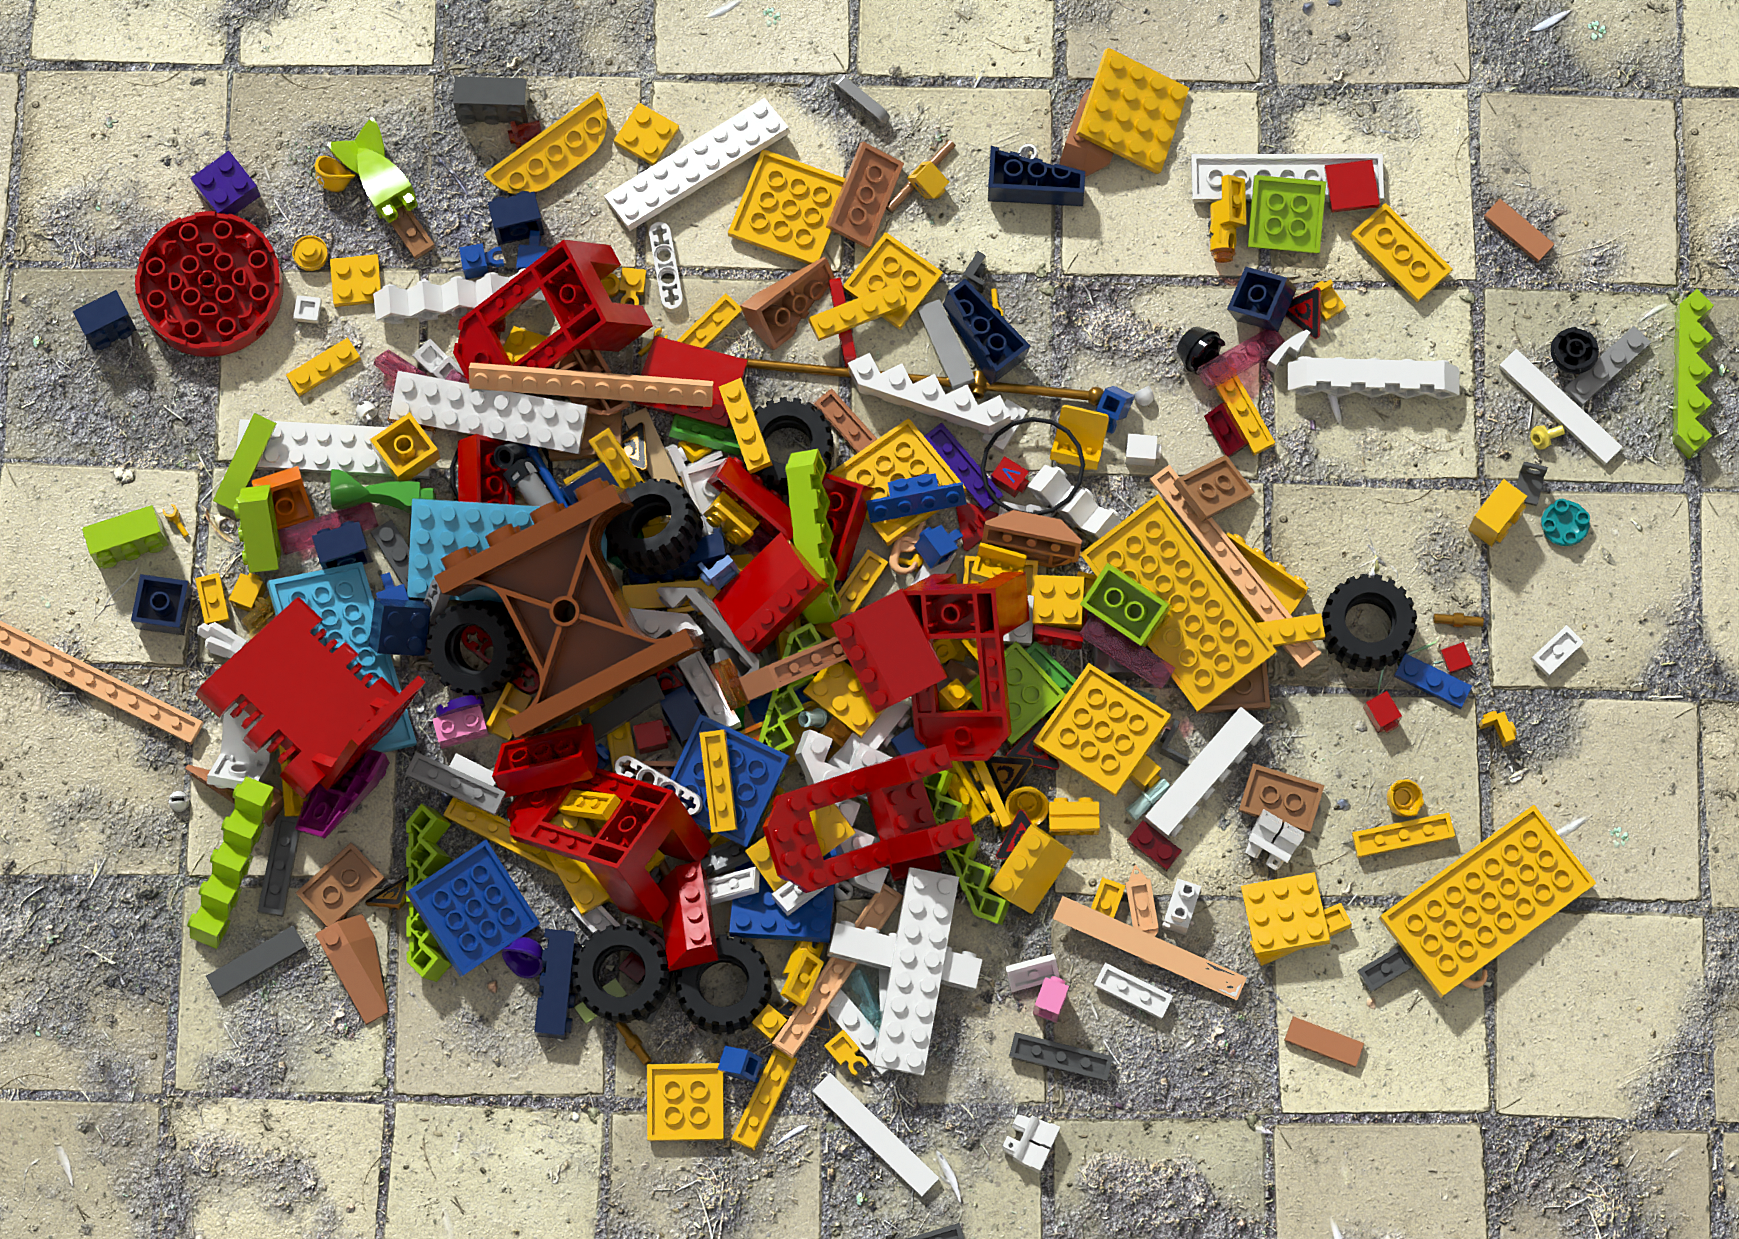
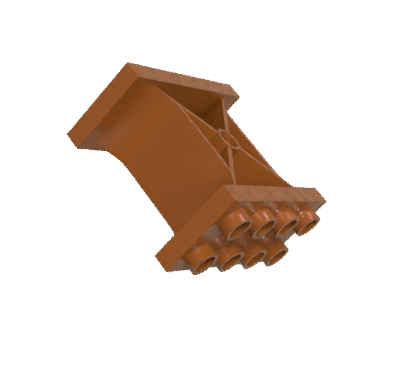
[434,478,705,738]

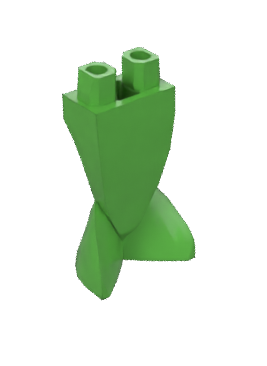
[330,469,436,514]

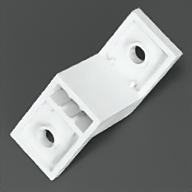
[207,703,275,789]

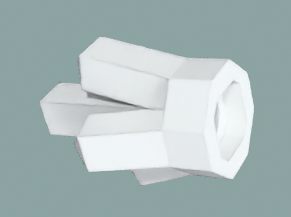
[197,622,247,659]

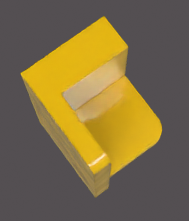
[486,682,533,742]

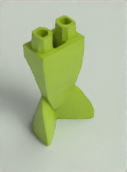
[327,117,418,223]

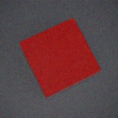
[1440,642,1473,674]

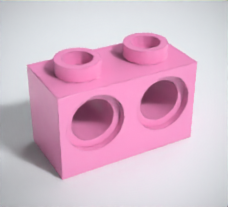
[432,706,489,749]
[1033,976,1069,1023]

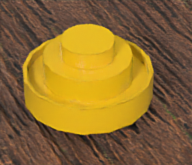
[292,235,328,271]

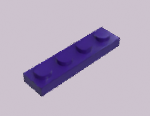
[924,423,1003,512]

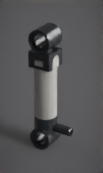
[493,442,554,506]

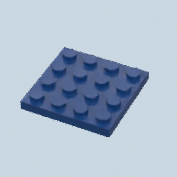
[666,714,791,847]
[405,840,540,977]
[729,849,837,943]

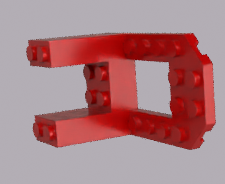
[453,239,653,393]
[904,572,1030,761]
[762,744,975,893]
[507,768,712,923]

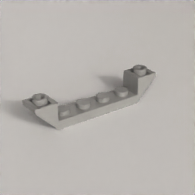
[656,587,766,699]

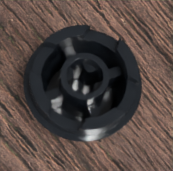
[1177,326,1225,375]
[1550,327,1599,374]

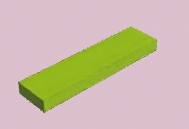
[213,413,277,511]

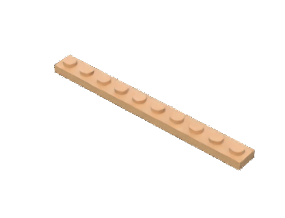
[469,363,713,407]
[1150,465,1321,670]
[0,621,204,745]

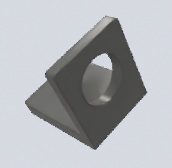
[1516,462,1548,506]
[1160,720,1189,767]

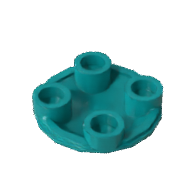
[1541,498,1590,546]

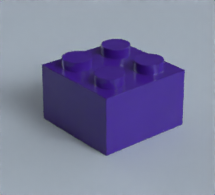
[190,151,261,215]

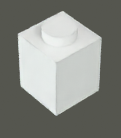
[1125,434,1161,466]

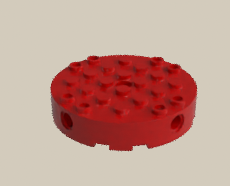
[135,211,284,357]

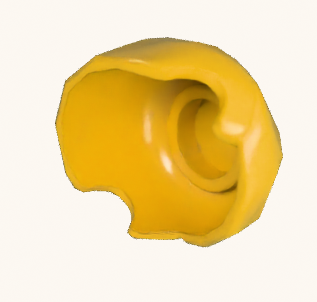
[1387,779,1424,817]

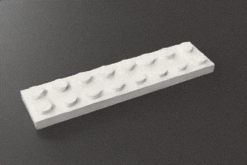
[604,98,790,231]
[1191,154,1384,202]
[389,371,588,454]
[237,419,434,479]
[873,867,959,1076]

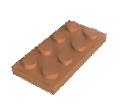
[826,141,904,249]

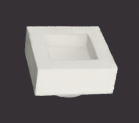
[293,295,322,324]

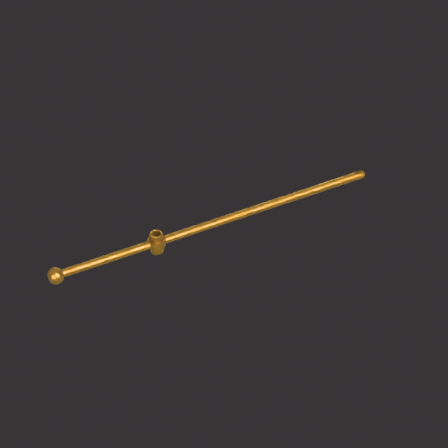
[739,357,1104,406]

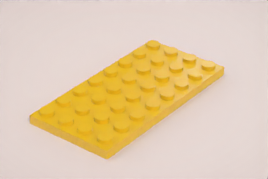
[1080,494,1277,712]
[1379,805,1596,998]

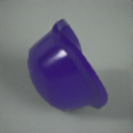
[502,937,543,979]

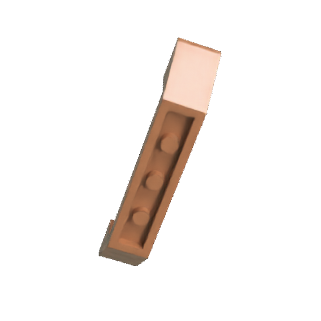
[738,636,848,701]

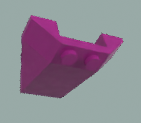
[295,749,390,839]

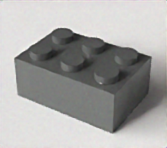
[453,76,530,126]

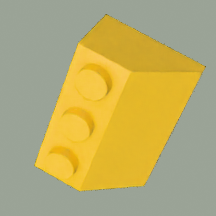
[989,824,1074,914]

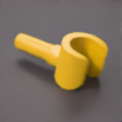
[991,289,1003,317]
[638,328,668,357]
[163,504,189,538]
[898,554,924,572]

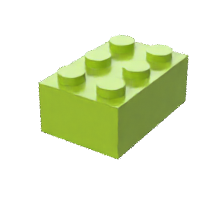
[234,485,282,573]
[82,505,169,569]
[1080,563,1173,647]

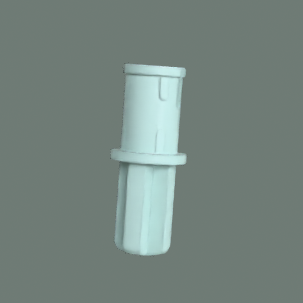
[798,708,832,728]
[1126,779,1171,821]

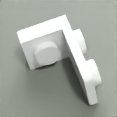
[664,444,723,476]

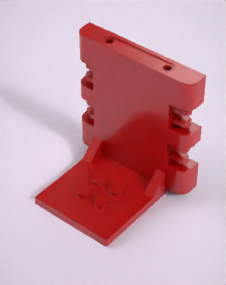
[195,597,426,799]

